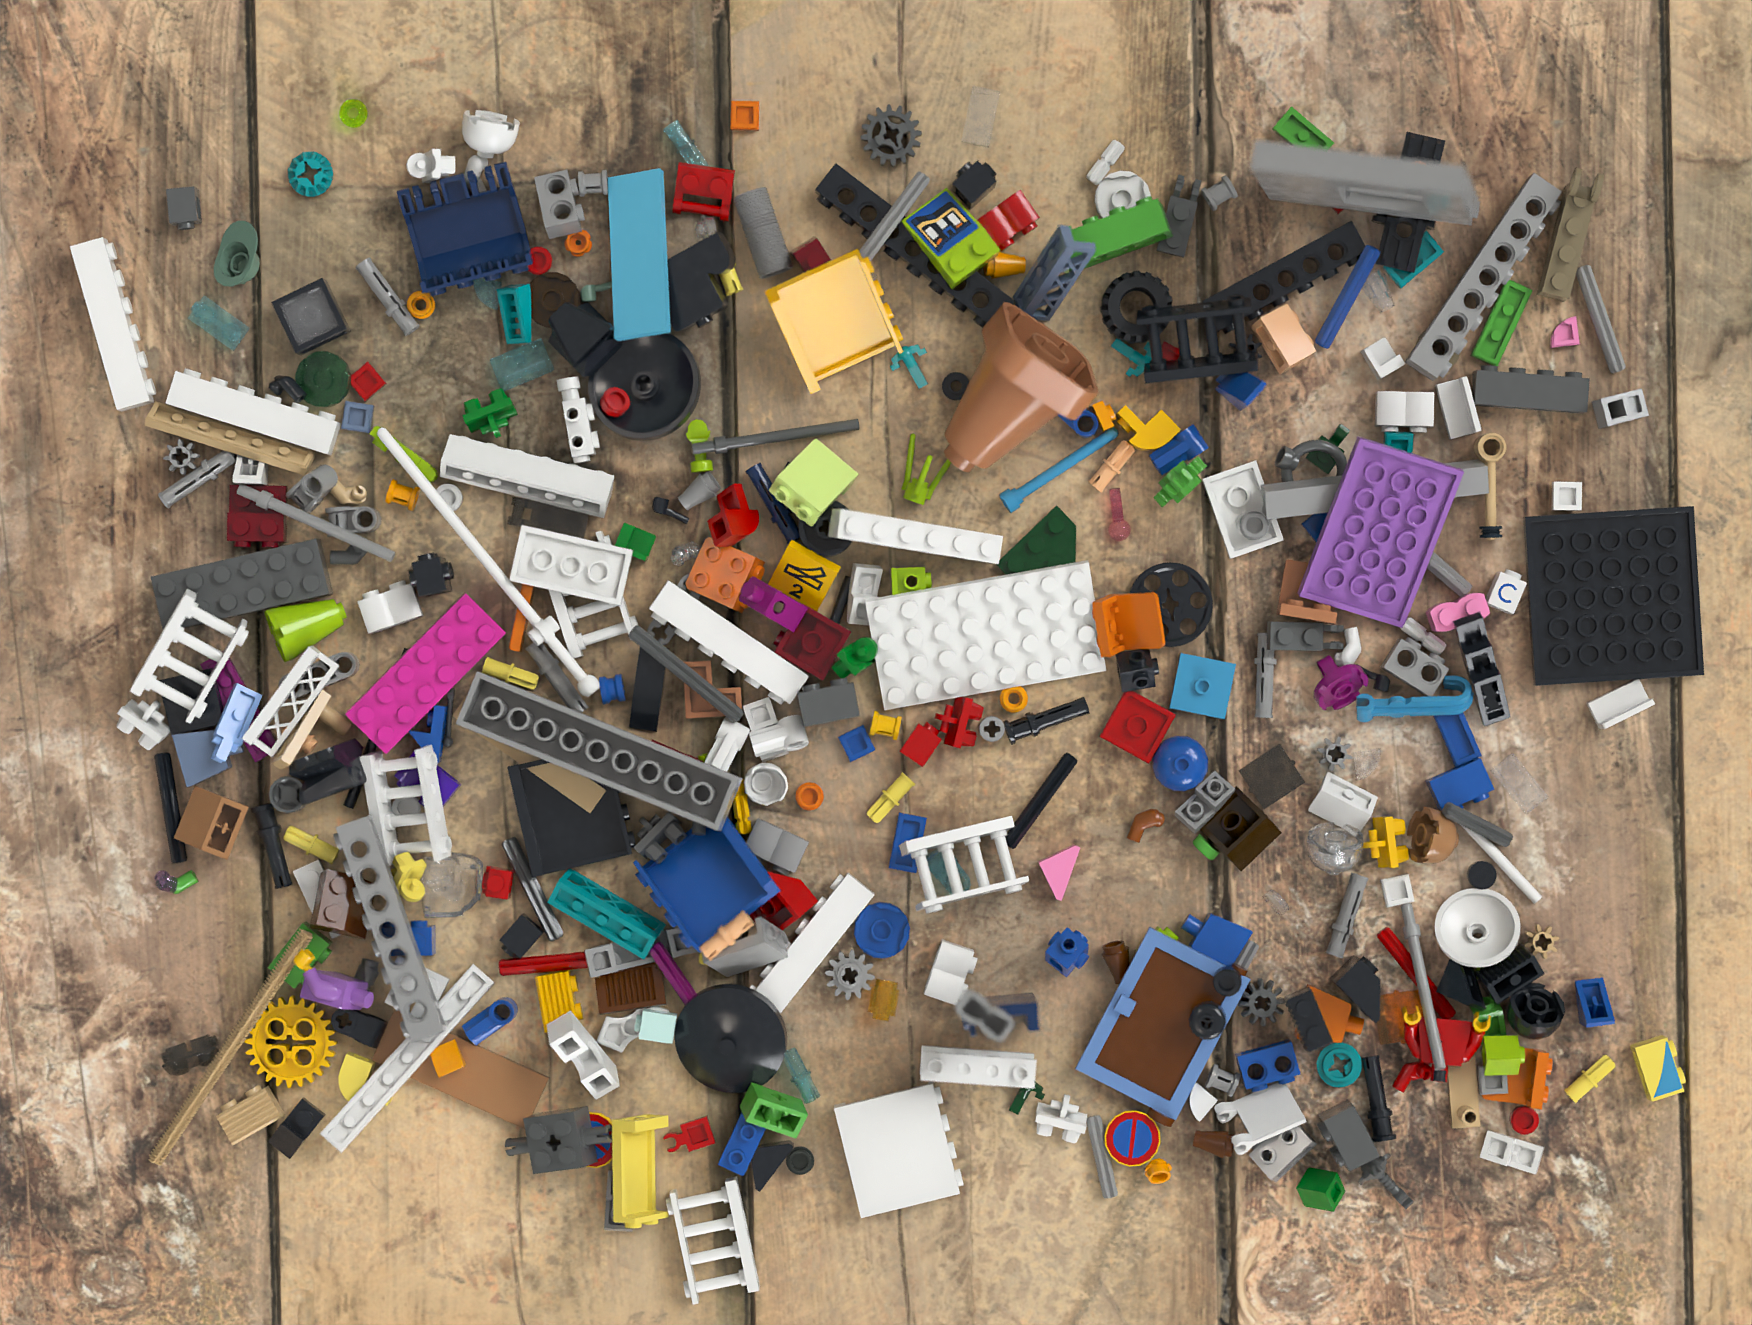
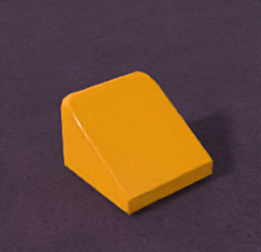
[430,1039,466,1078]

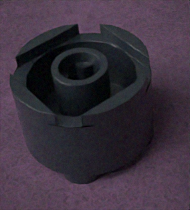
[799,501,852,557]

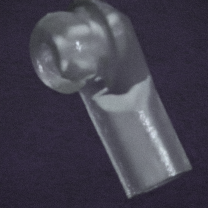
[670,542,702,566]

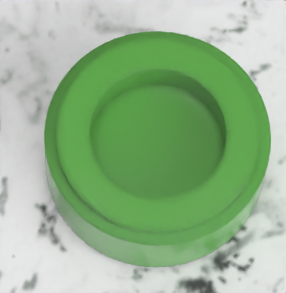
[1193,834,1220,860]

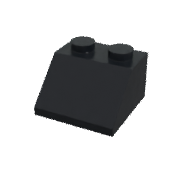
[1330,955,1380,1023]

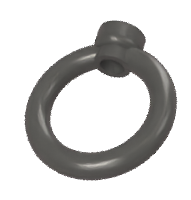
[1275,440,1347,482]

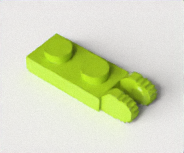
[370,426,439,483]

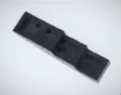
[1453,612,1511,727]

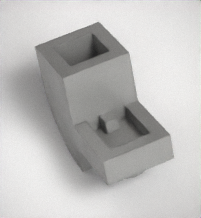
[1591,388,1649,429]

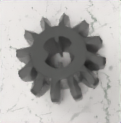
[1237,978,1286,1026]

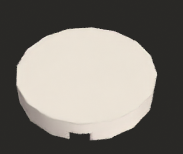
[1094,171,1151,218]

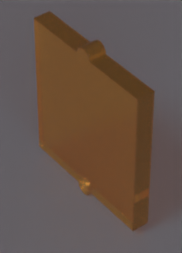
[1377,989,1423,1045]

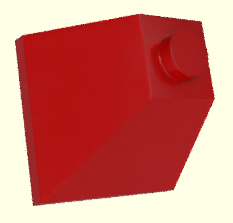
[749,871,818,931]

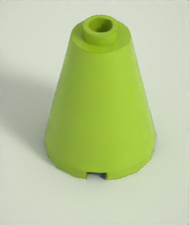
[264,599,347,662]

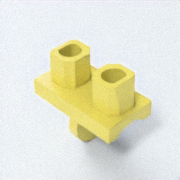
[391,852,427,902]

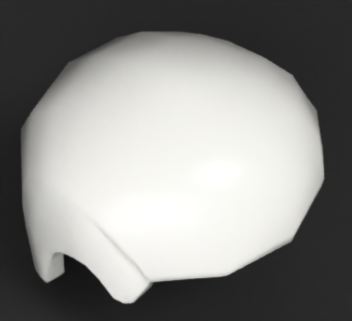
[744,763,788,806]

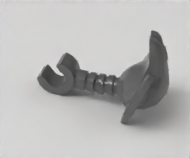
[1358,1153,1414,1209]

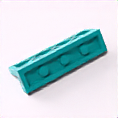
[547,868,666,959]

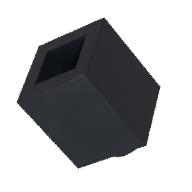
[499,913,544,959]

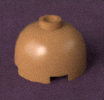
[1407,807,1459,864]

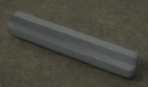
[1441,802,1513,847]

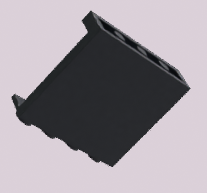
[507,759,636,877]

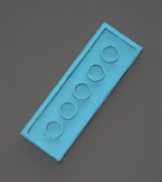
[608,168,671,341]

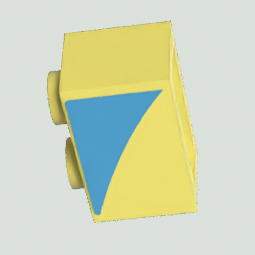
[1630,1035,1686,1102]

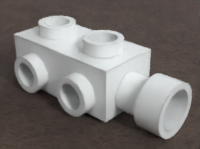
[556,376,600,464]

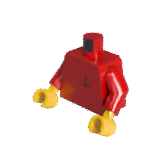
[1402,1006,1491,1083]

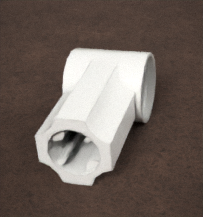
[749,715,809,757]
[704,717,751,772]

